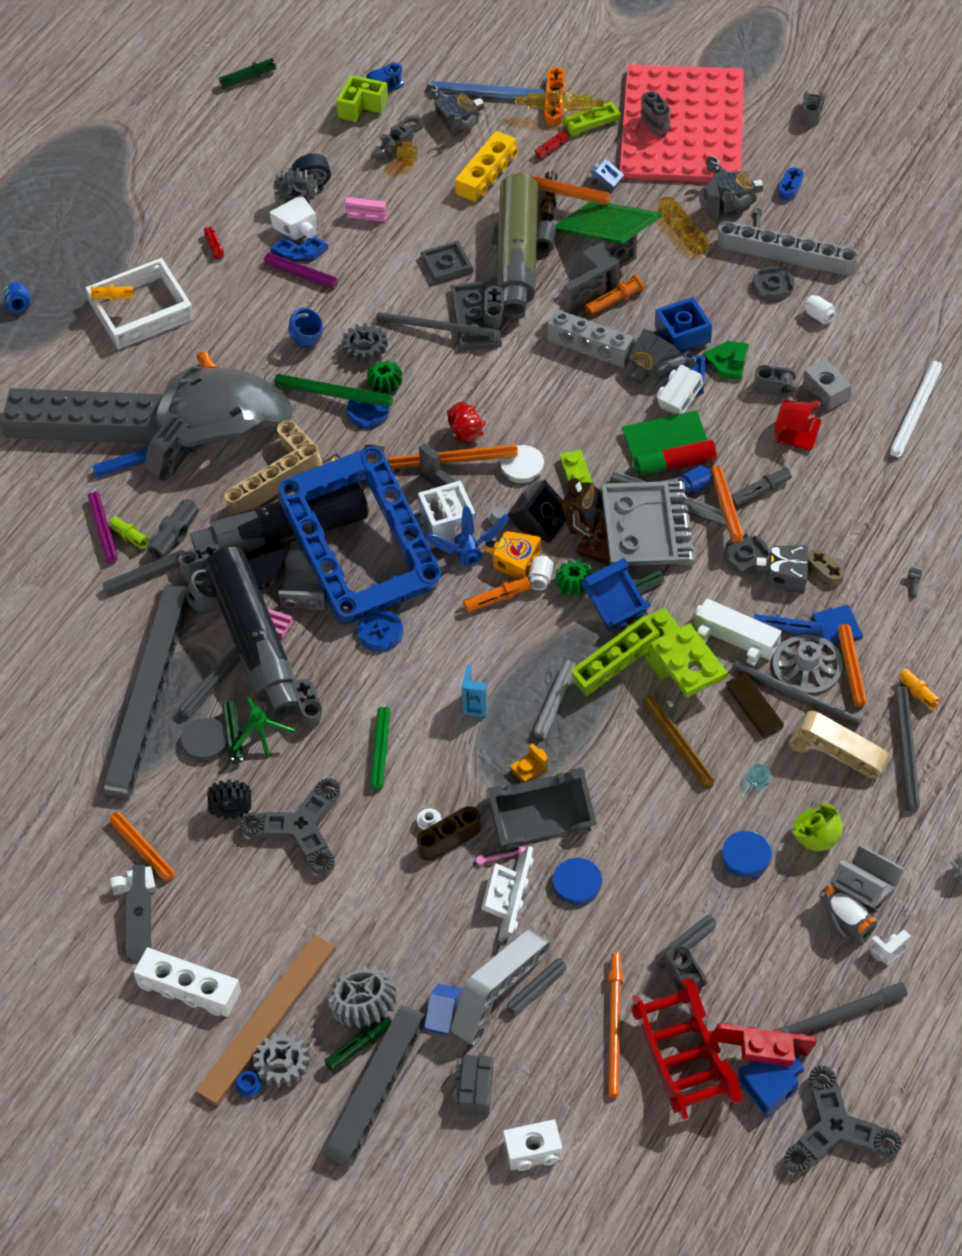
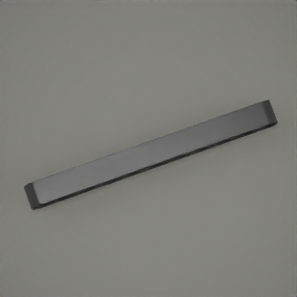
[104,584,188,798]

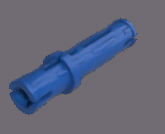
[754,614,824,637]

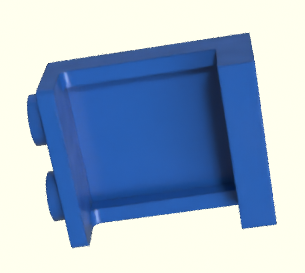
[581,558,651,631]

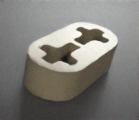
[808,549,845,586]

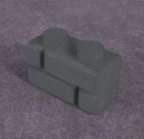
[453,1055,494,1116]

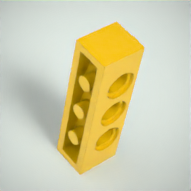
[455,131,518,202]

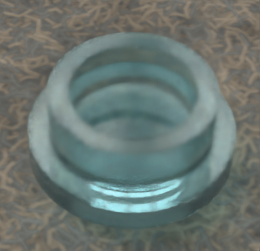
[747,764,771,787]

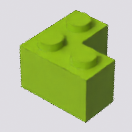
[336,75,388,122]

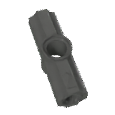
[147,499,199,559]

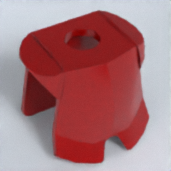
[775,400,822,450]

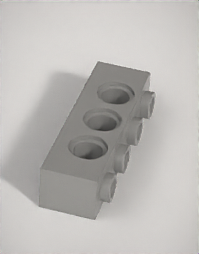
[548,309,634,368]

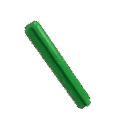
[370,706,390,790]

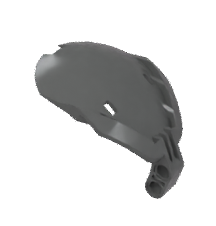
[145,366,293,481]

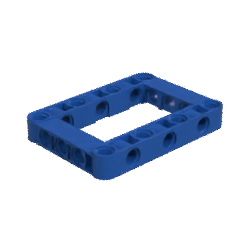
[278,446,441,625]

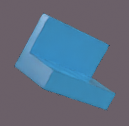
[461,664,488,717]

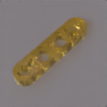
[658,197,708,255]

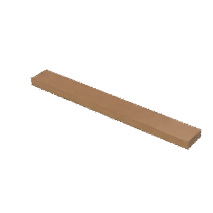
[195,934,336,1107]

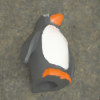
[819,886,877,942]

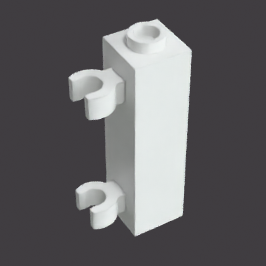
[694,599,782,666]

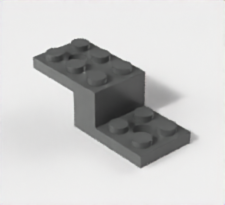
[564,234,637,316]

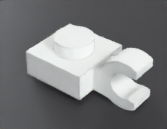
[110,866,156,895]

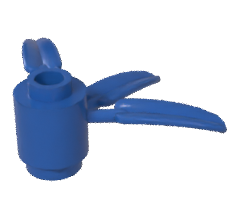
[427,505,508,565]

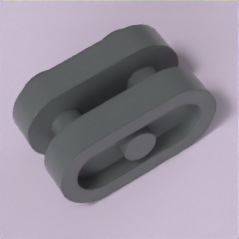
[641,91,670,135]

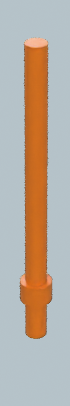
[608,952,623,1098]

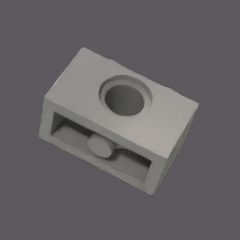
[803,358,852,410]

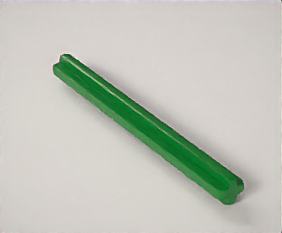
[274,374,393,408]

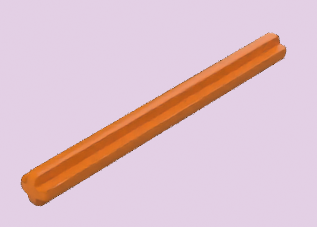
[388,444,518,469]

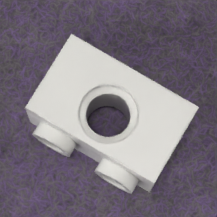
[503,1119,563,1171]

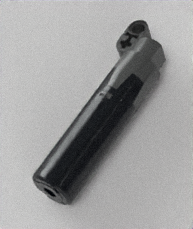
[178,481,369,581]
[203,546,322,729]

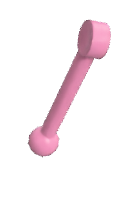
[476,846,525,866]

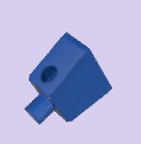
[738,1058,804,1118]

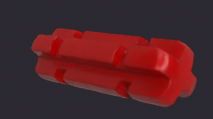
[535,132,568,159]
[203,226,225,259]

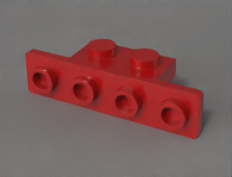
[710,1023,817,1066]

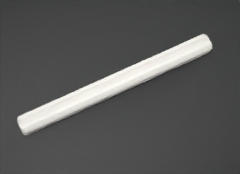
[890,361,942,458]

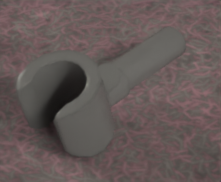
[907,565,922,597]

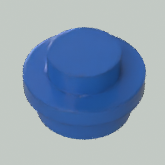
[235,1071,262,1097]

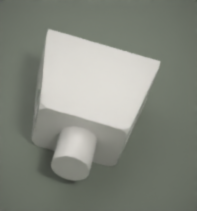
[270,195,318,240]

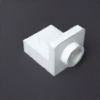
[869,929,911,966]

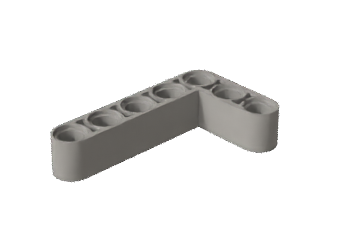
[451,929,551,1046]

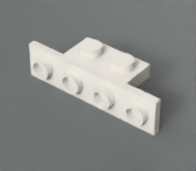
[481,846,533,942]

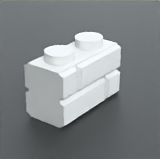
[657,365,704,415]

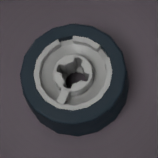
[291,153,331,188]

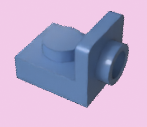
[588,159,624,190]

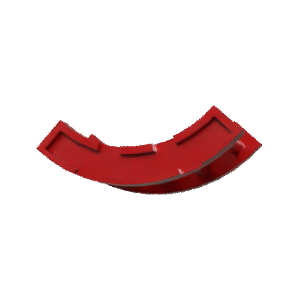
[631,978,743,1120]

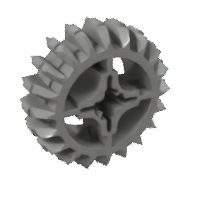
[328,966,397,1029]

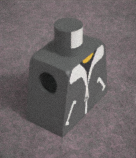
[755,545,808,593]

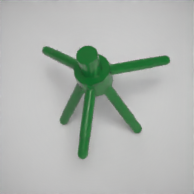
[233,697,295,757]

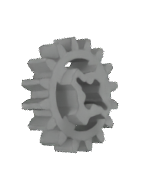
[253,1032,310,1088]

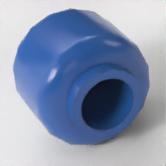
[3,282,31,313]

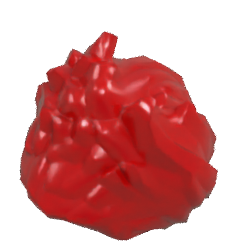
[447,402,486,443]

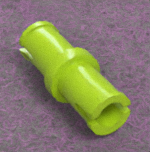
[109,516,150,550]

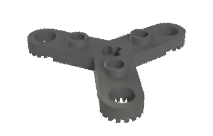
[240,777,341,875]
[784,1065,902,1174]

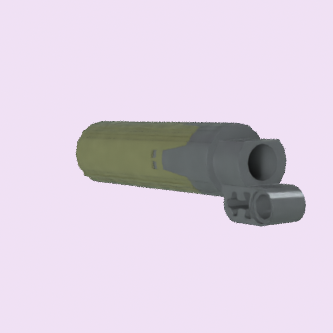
[483,173,539,329]

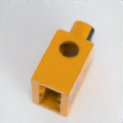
[484,531,541,580]

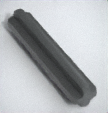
[655,915,717,968]
[506,958,567,1015]

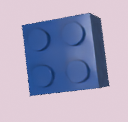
[655,297,712,353]

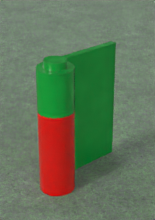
[622,411,717,477]

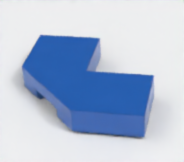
[270,236,328,262]

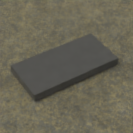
[451,281,502,351]

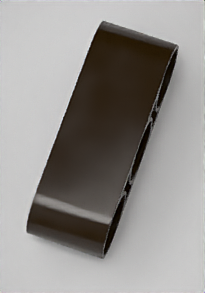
[417,806,481,861]

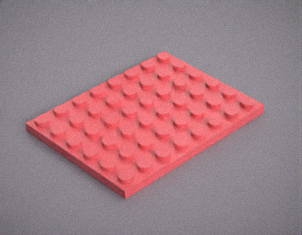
[620,65,744,182]

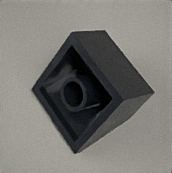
[507,480,566,543]

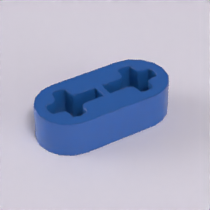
[778,167,804,201]

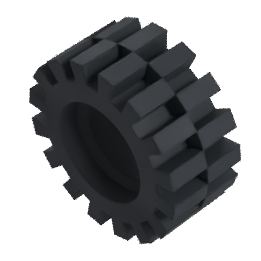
[207,779,252,819]

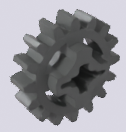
[274,168,318,204]
[341,323,388,364]

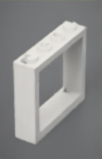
[86,258,194,350]

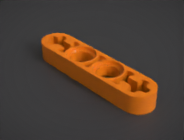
[544,67,565,126]

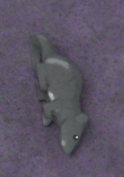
[371,115,423,161]

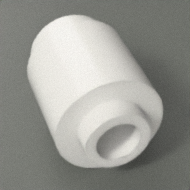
[804,295,836,324]
[528,556,554,590]

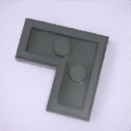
[419,443,456,488]

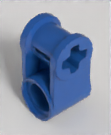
[366,63,404,92]

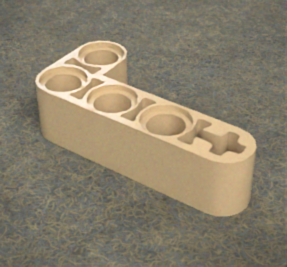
[788,711,889,779]

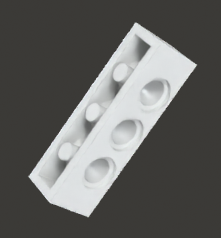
[134,947,241,1017]

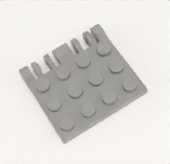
[601,481,696,566]

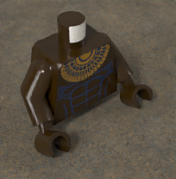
[562,478,605,547]

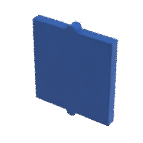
[813,605,863,647]

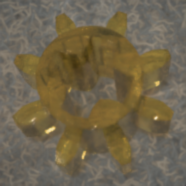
[396,142,418,166]

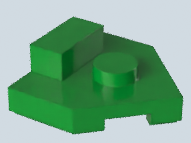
[703,341,749,380]

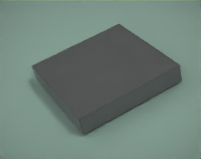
[420,240,473,284]

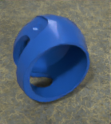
[288,307,323,347]

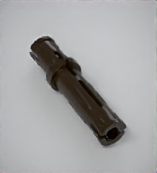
[541,171,558,222]

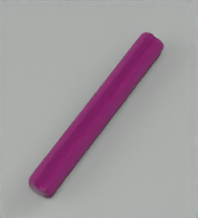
[264,253,338,289]
[88,491,118,563]

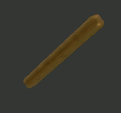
[643,695,715,788]

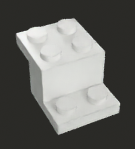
[405,481,476,549]

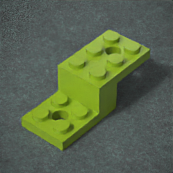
[625,607,728,698]

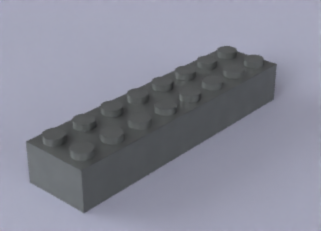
[1,388,163,444]

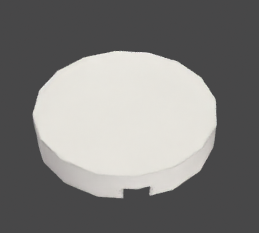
[500,445,544,483]

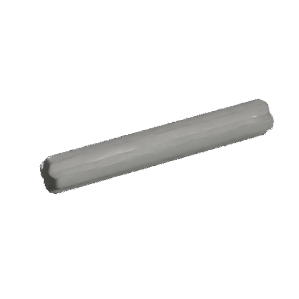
[534,660,576,739]

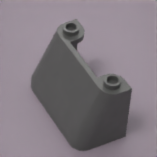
[485,767,597,851]

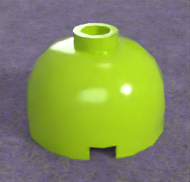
[792,803,843,851]

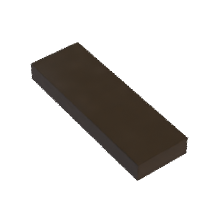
[725,673,784,738]

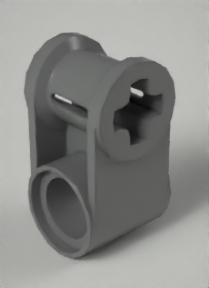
[802,91,825,127]
[753,365,796,396]
[663,946,707,991]

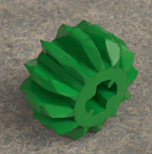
[367,359,403,395]
[555,559,593,598]

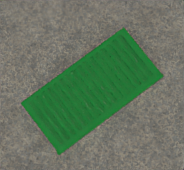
[555,202,662,244]

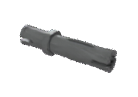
[731,467,792,507]

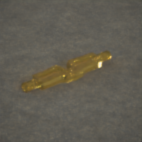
[515,90,604,111]

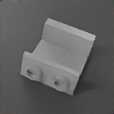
[278,551,332,610]
[830,845,905,908]

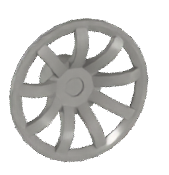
[773,635,843,694]

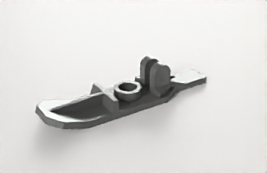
[126,865,152,961]

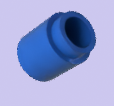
[678,465,712,495]

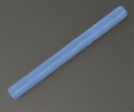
[430,81,545,101]

